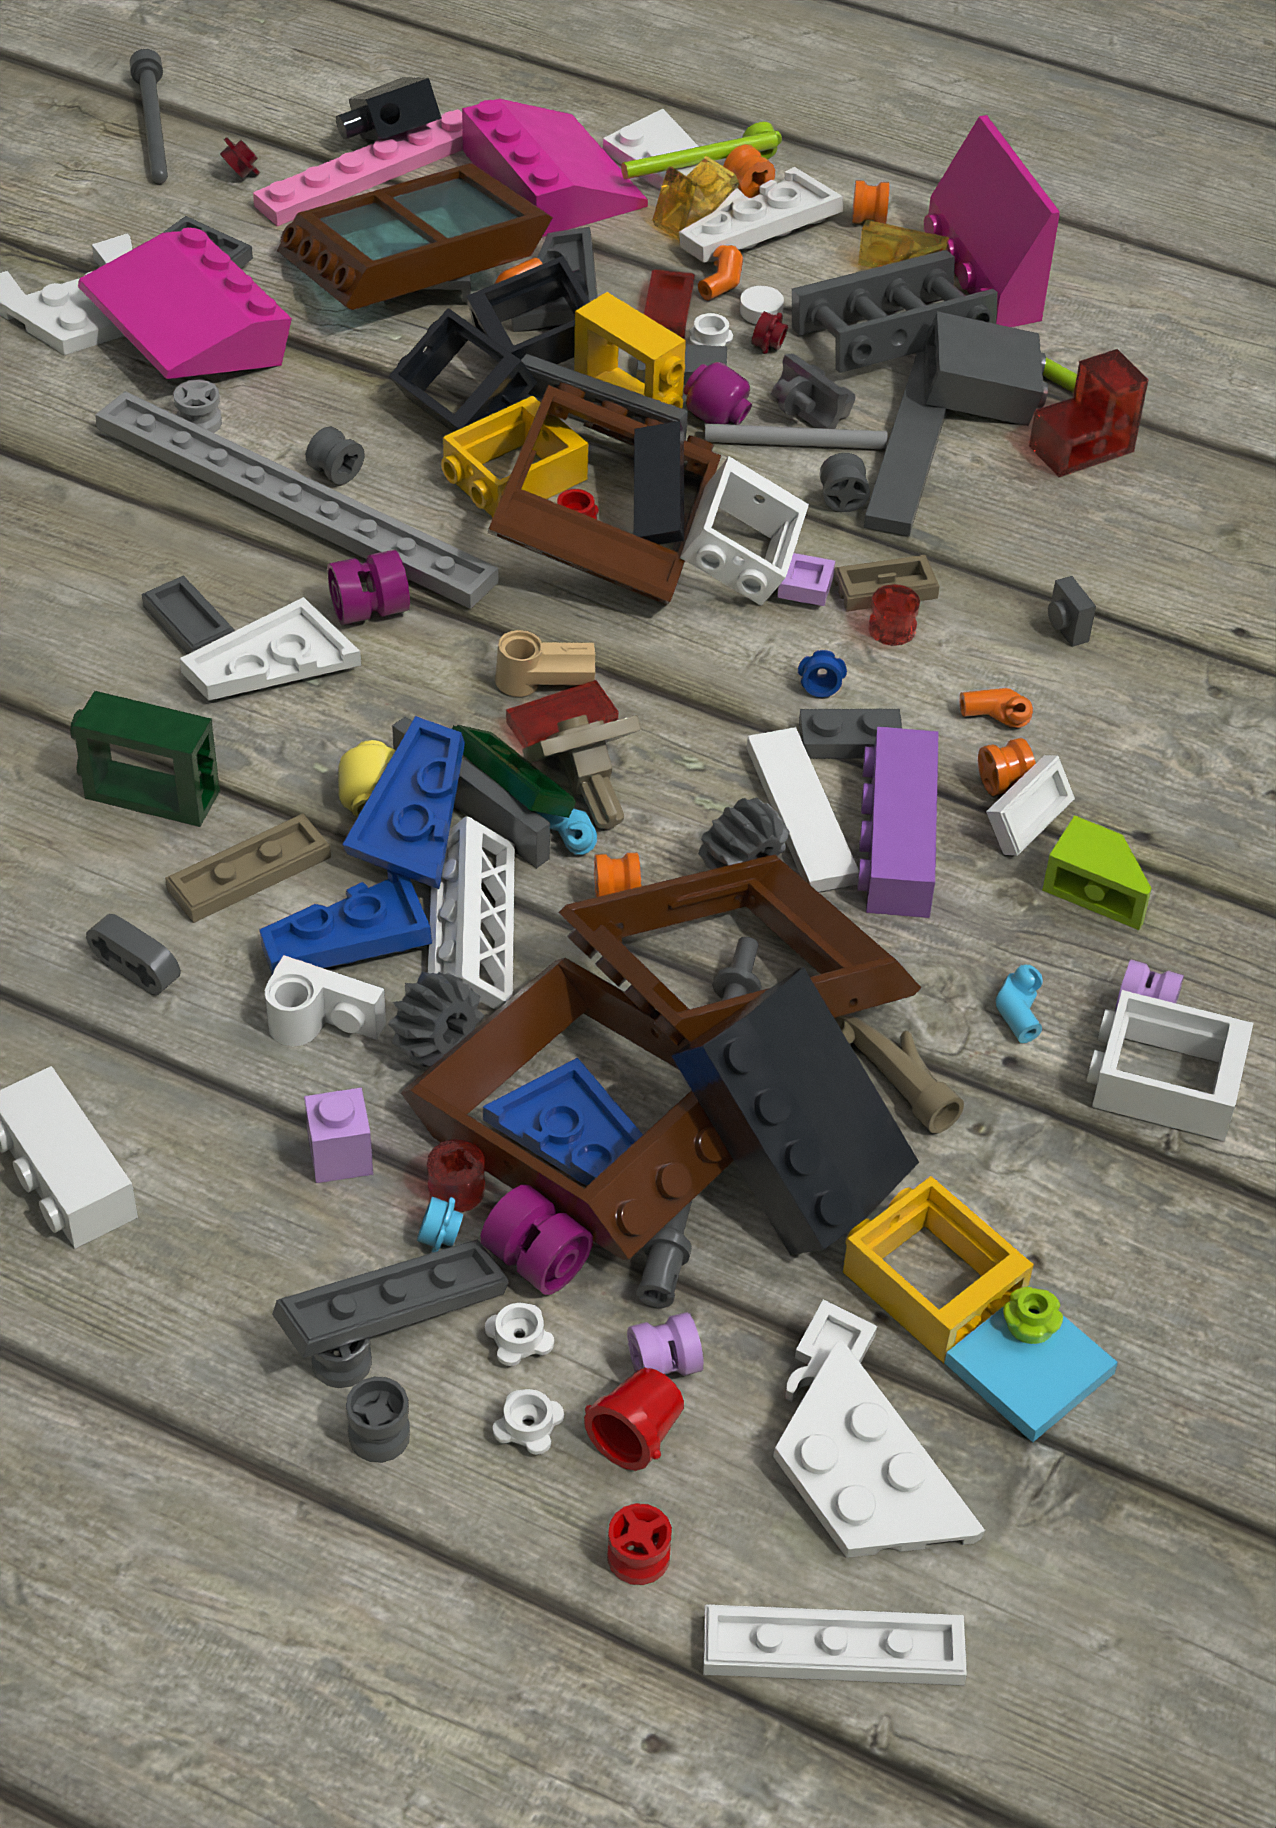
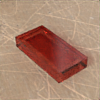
[644,270,695,339]
[506,680,619,748]

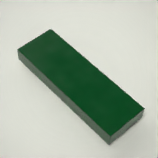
[452,725,576,818]

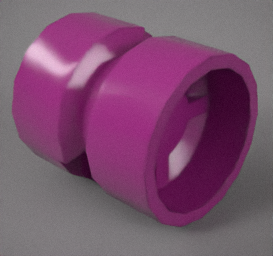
[327,549,410,625]
[480,1185,593,1295]

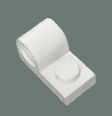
[265,955,386,1047]

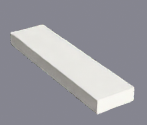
[747,727,859,892]
[703,1605,967,1685]

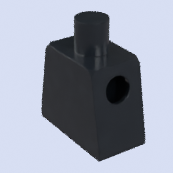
[336,77,442,140]

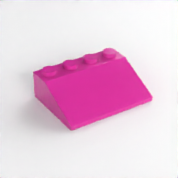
[462,99,648,237]
[924,115,1060,327]
[78,228,292,379]

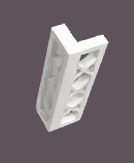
[428,816,515,1010]

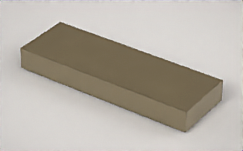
[165,814,331,923]

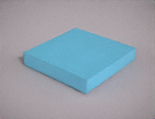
[944,1286,1118,1442]

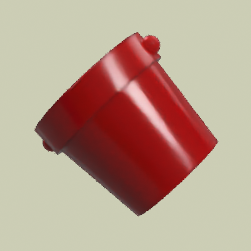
[584,1367,684,1471]

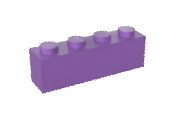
[857,727,939,918]

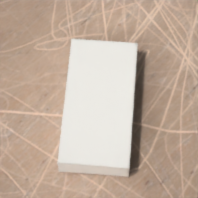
[986,755,1075,856]

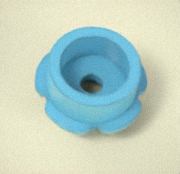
[417,1197,463,1253]

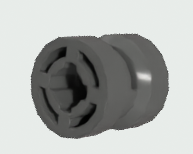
[346,1376,410,1463]

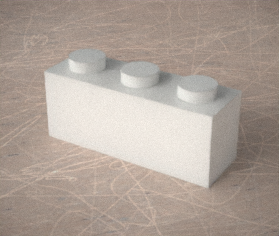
[0,1066,138,1249]

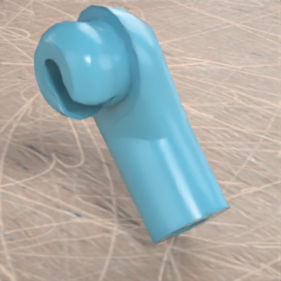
[535,809,597,855]
[996,965,1043,1043]

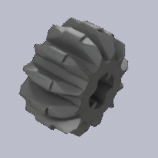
[698,797,790,870]
[388,972,485,1067]

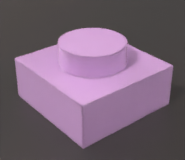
[777,553,835,606]

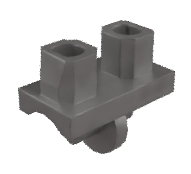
[771,353,856,429]

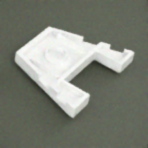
[0,233,132,355]

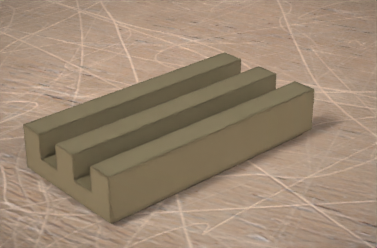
[833,555,940,612]

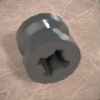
[305,426,365,485]
[819,453,870,512]
[311,1337,372,1388]

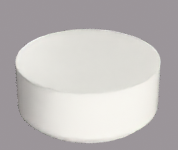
[740,286,784,324]

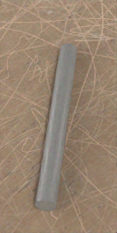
[704,424,887,450]

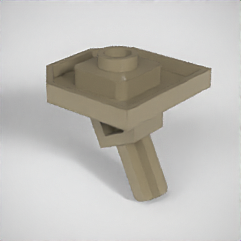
[522,715,641,830]

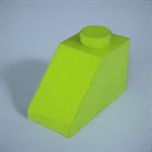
[1042,815,1152,930]

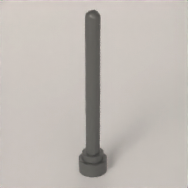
[129,49,168,184]

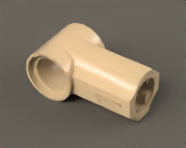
[495,630,595,697]

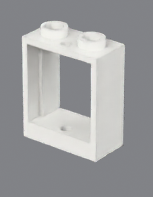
[680,456,809,606]
[1087,990,1253,1141]

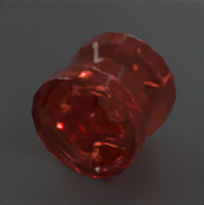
[868,584,920,646]
[427,1139,485,1213]

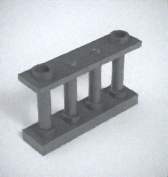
[792,250,998,373]

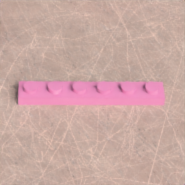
[253,109,463,227]

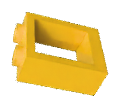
[574,292,686,409]
[441,396,588,517]
[843,1176,1034,1364]

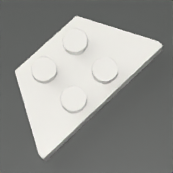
[773,1340,985,1558]

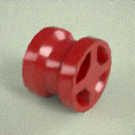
[607,1503,672,1585]

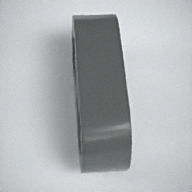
[86,914,181,995]

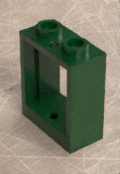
[70,691,220,827]

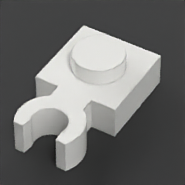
[785,1299,877,1402]

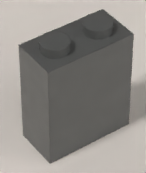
[923,311,1048,426]

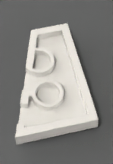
[180,597,361,700]

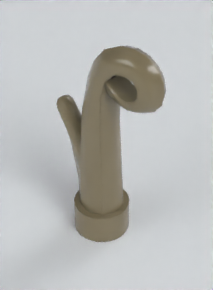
[834,1014,964,1134]

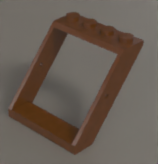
[401,958,734,1260]

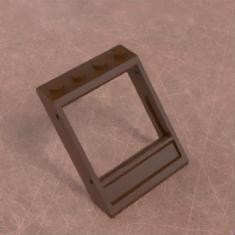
[488,383,721,606]
[558,854,922,1046]

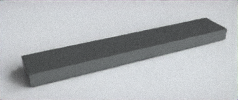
[864,351,947,536]

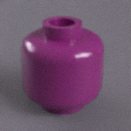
[683,362,752,425]

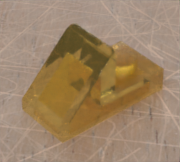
[652,156,740,242]
[858,220,949,268]

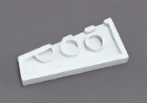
[603,109,746,218]
[679,167,843,263]

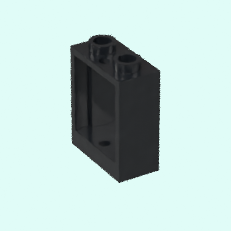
[466,256,591,365]
[389,308,538,432]

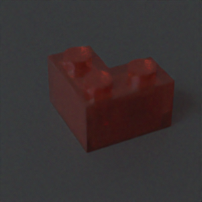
[1029,349,1149,478]

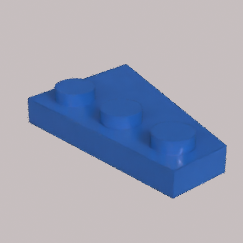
[342,716,465,889]
[259,870,432,975]
[483,1057,643,1186]

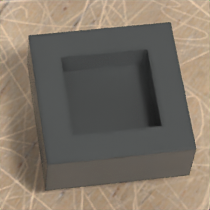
[1048,576,1096,647]

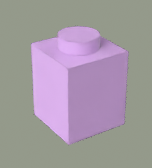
[304,1088,373,1183]

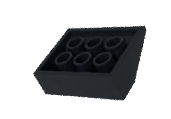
[671,967,919,1255]

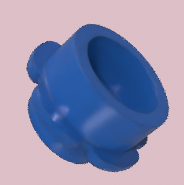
[798,650,847,698]

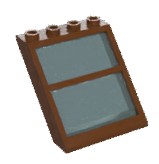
[277,163,553,310]

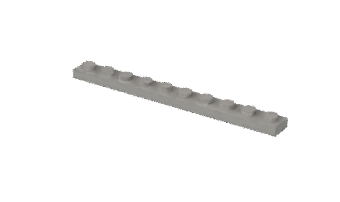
[95,391,499,609]

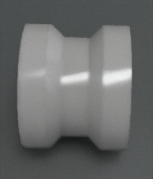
[173,380,222,433]

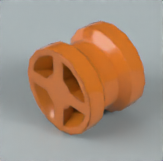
[723,144,776,198]
[852,180,889,225]
[978,738,1036,796]
[594,852,641,897]

